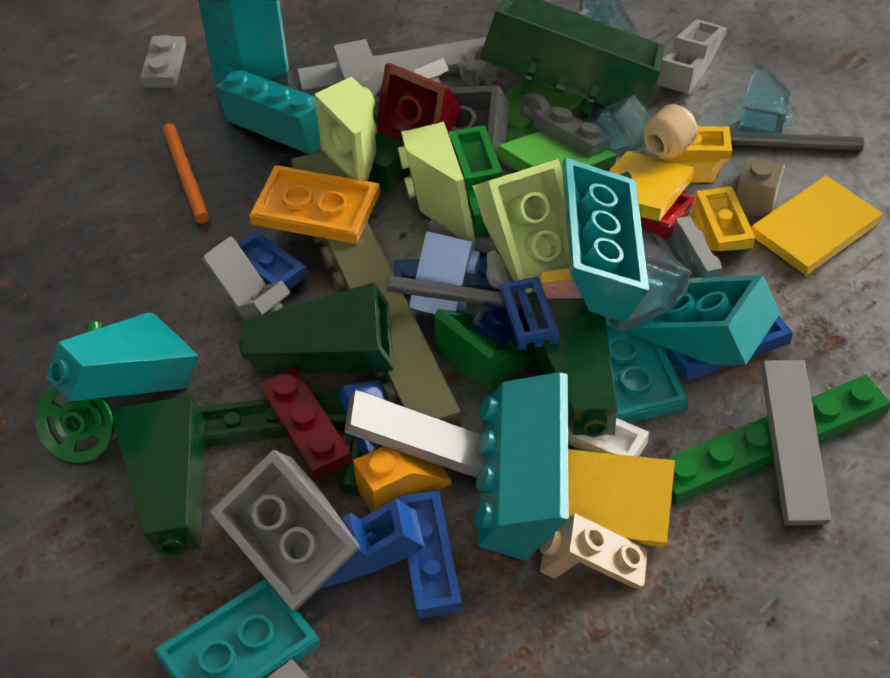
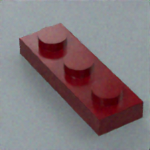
[259,367,352,480]

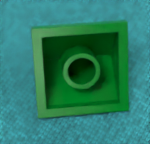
[434,308,534,395]

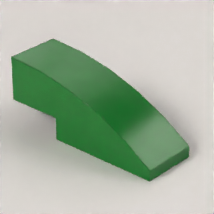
[449,125,503,237]

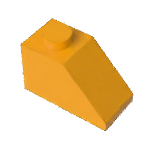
[353,446,451,512]

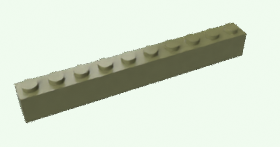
[291,150,461,427]

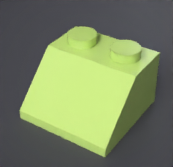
[314,77,378,181]

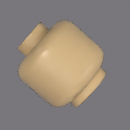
[644,104,698,158]

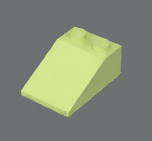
[398,122,476,242]
[473,159,570,294]

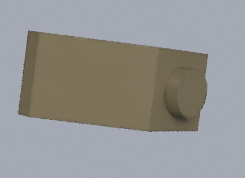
[737,157,785,218]

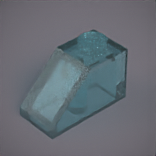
[739,63,795,134]
[583,95,651,157]

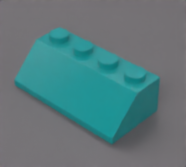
[198,0,289,85]
[215,70,321,155]
[562,158,649,322]
[475,372,568,560]

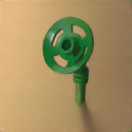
[34,321,114,463]

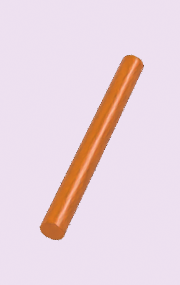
[162,123,210,224]

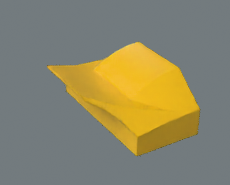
[659,126,732,184]
[689,186,755,251]

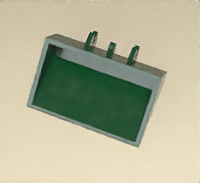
[479,0,665,120]

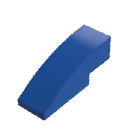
[319,498,425,589]

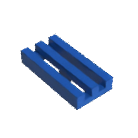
[499,277,559,351]

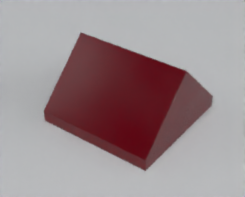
[376,62,462,142]

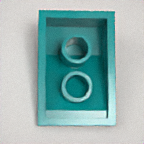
[627,275,780,366]

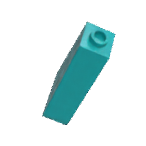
[45,313,199,401]

